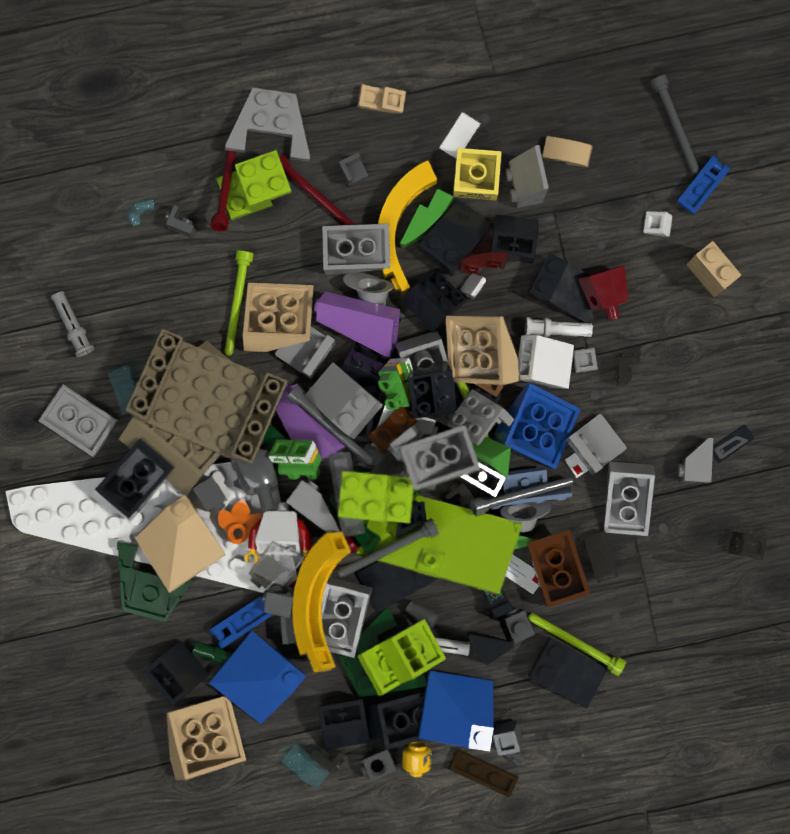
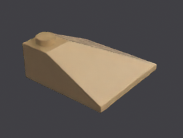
[243,283,314,352]
[446,315,519,385]
[135,495,226,593]
[167,696,246,781]

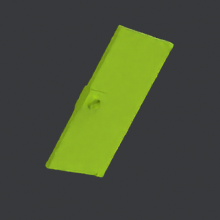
[357,495,522,594]

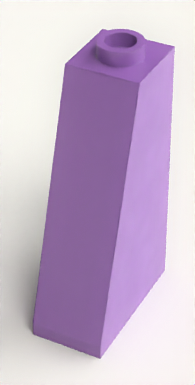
[314,292,400,357]
[276,384,346,462]

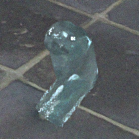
[127,199,155,226]

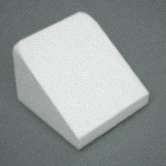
[643,211,672,237]
[460,274,486,299]

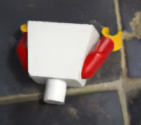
[245,502,312,564]

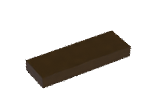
[448,748,519,798]

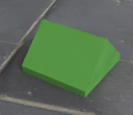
[471,437,511,478]

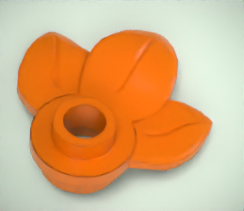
[218,500,263,544]

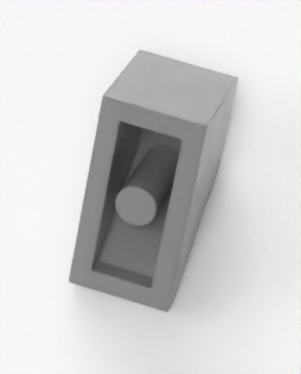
[678,438,713,484]

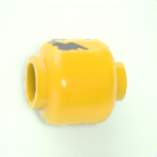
[402,741,432,777]

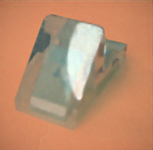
[282,743,331,789]

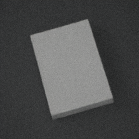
[38,384,119,457]

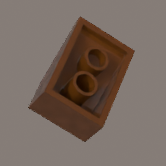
[527,529,591,608]

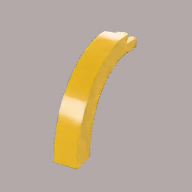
[378,160,437,294]
[292,532,351,672]

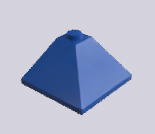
[492,383,581,470]
[209,630,306,724]
[418,671,493,751]

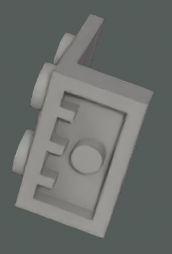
[275,327,336,379]
[447,389,514,445]
[566,414,627,475]
[390,426,421,474]

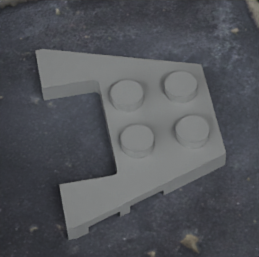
[225,88,310,162]

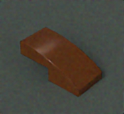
[368,407,418,453]

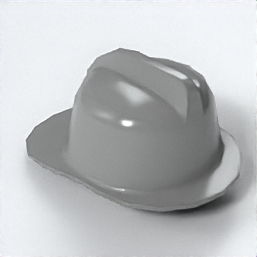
[343,272,394,306]
[501,500,551,532]

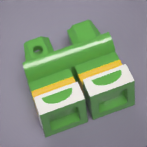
[378,358,414,410]
[268,440,322,480]

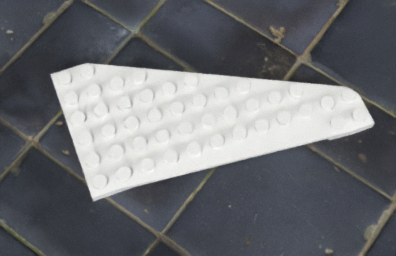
[6,462,297,593]

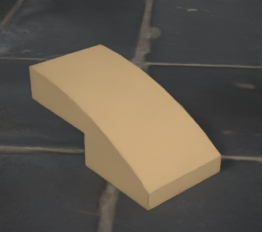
[357,84,406,113]
[542,136,592,167]

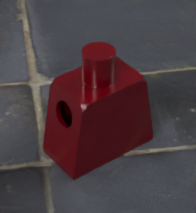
[578,266,629,320]

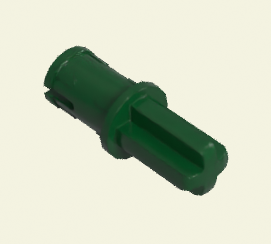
[192,641,233,664]

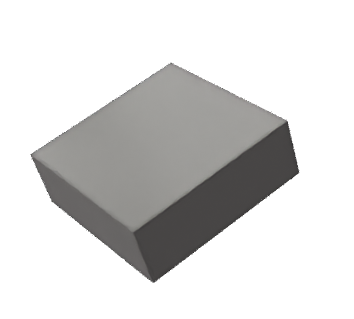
[573,348,598,373]

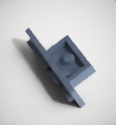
[482,467,572,509]

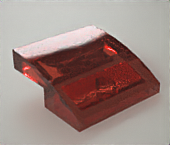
[459,252,508,275]

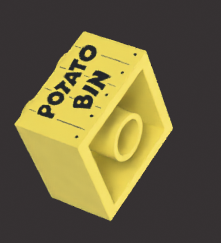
[453,148,501,200]

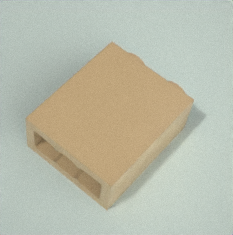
[686,241,741,298]

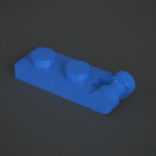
[676,155,731,215]
[209,596,274,649]

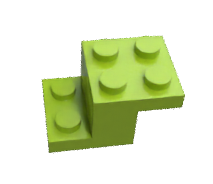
[216,150,292,220]
[338,471,414,523]
[358,619,446,696]

